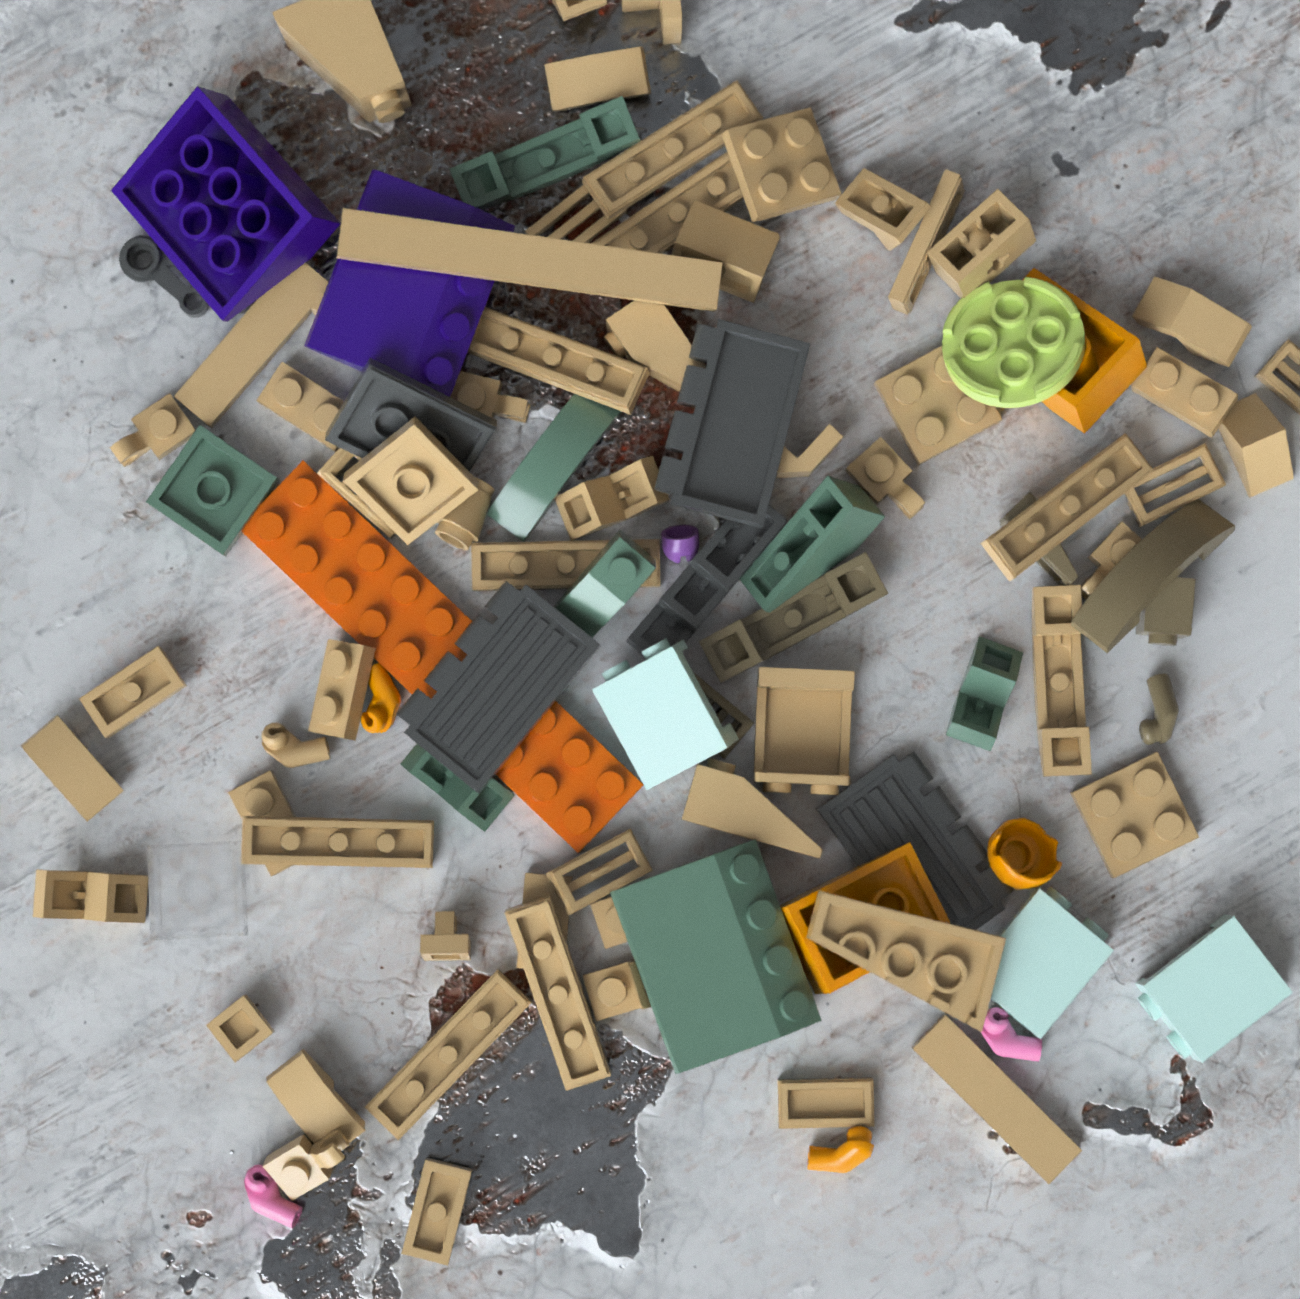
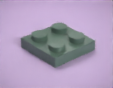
[146,425,279,557]

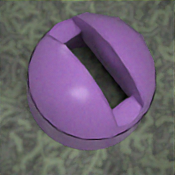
[661,525,700,563]

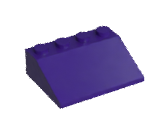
[111,86,341,322]
[304,169,516,397]

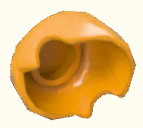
[987,818,1062,890]

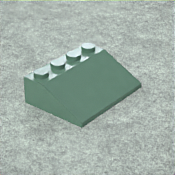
[610,839,822,1074]

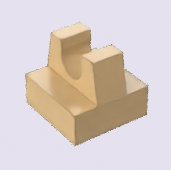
[420,911,471,961]

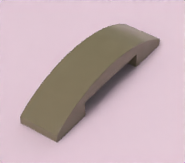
[1071,499,1235,653]
[698,552,889,683]

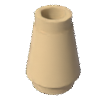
[435,477,495,550]

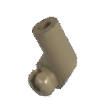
[1139,673,1179,745]

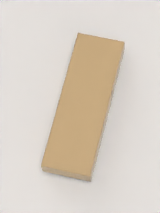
[888,169,965,315]

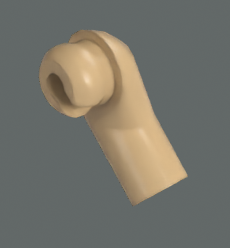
[261,723,331,768]

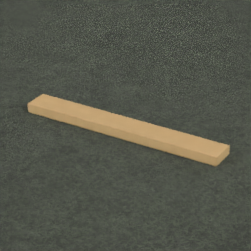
[337,208,722,312]

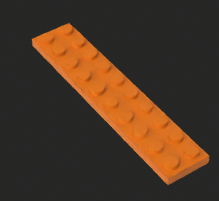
[241,460,644,854]

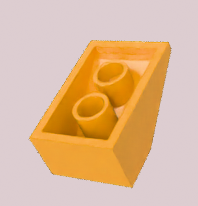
[1023,268,1147,434]
[780,842,951,994]

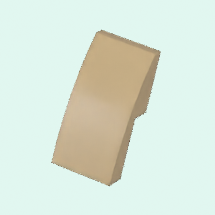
[544,47,651,111]
[20,715,124,822]
[266,1049,365,1143]

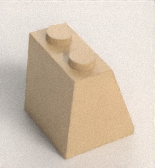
[272,0,412,123]

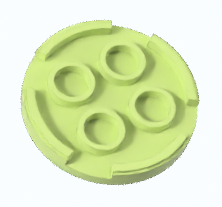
[942,277,1085,408]

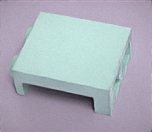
[592,638,739,790]
[991,887,1114,1039]
[1136,914,1293,1063]

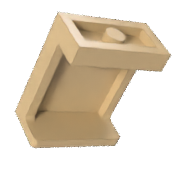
[753,667,855,795]

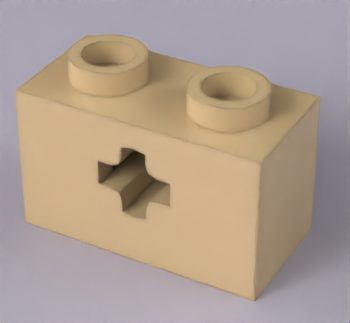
[927,189,1036,298]

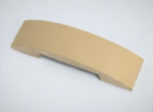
[1032,585,1092,777]

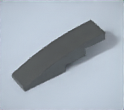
[626,505,788,655]

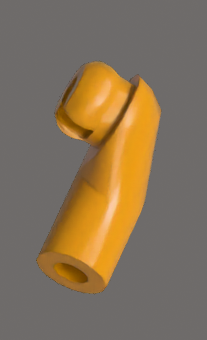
[361,663,401,733]
[807,1126,874,1173]

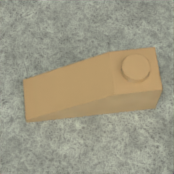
[603,300,706,392]
[681,758,823,859]

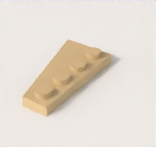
[806,890,1006,1032]

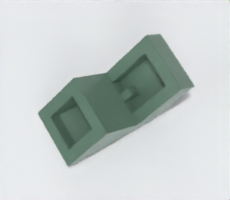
[946,636,1023,751]
[400,744,515,832]

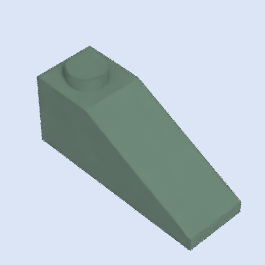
[739,475,885,612]
[553,530,656,638]

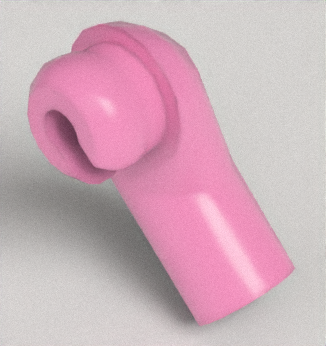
[981,1007,1042,1062]
[244,1165,303,1229]

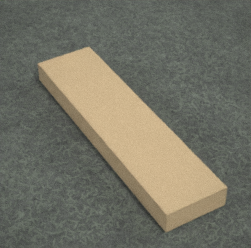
[582,80,763,220]
[591,152,744,254]
[174,263,328,429]
[467,307,649,415]
[980,433,1154,582]
[471,539,661,591]
[240,816,434,868]
[504,895,611,1091]
[365,969,532,1140]
[911,1014,1082,1184]

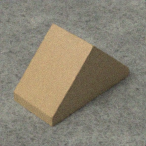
[1218,393,1294,498]

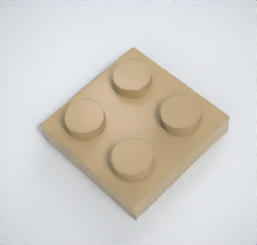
[722,107,841,223]
[874,346,1002,466]
[343,417,479,545]
[1070,752,1199,878]

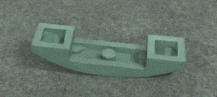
[450,96,641,210]
[486,394,622,542]

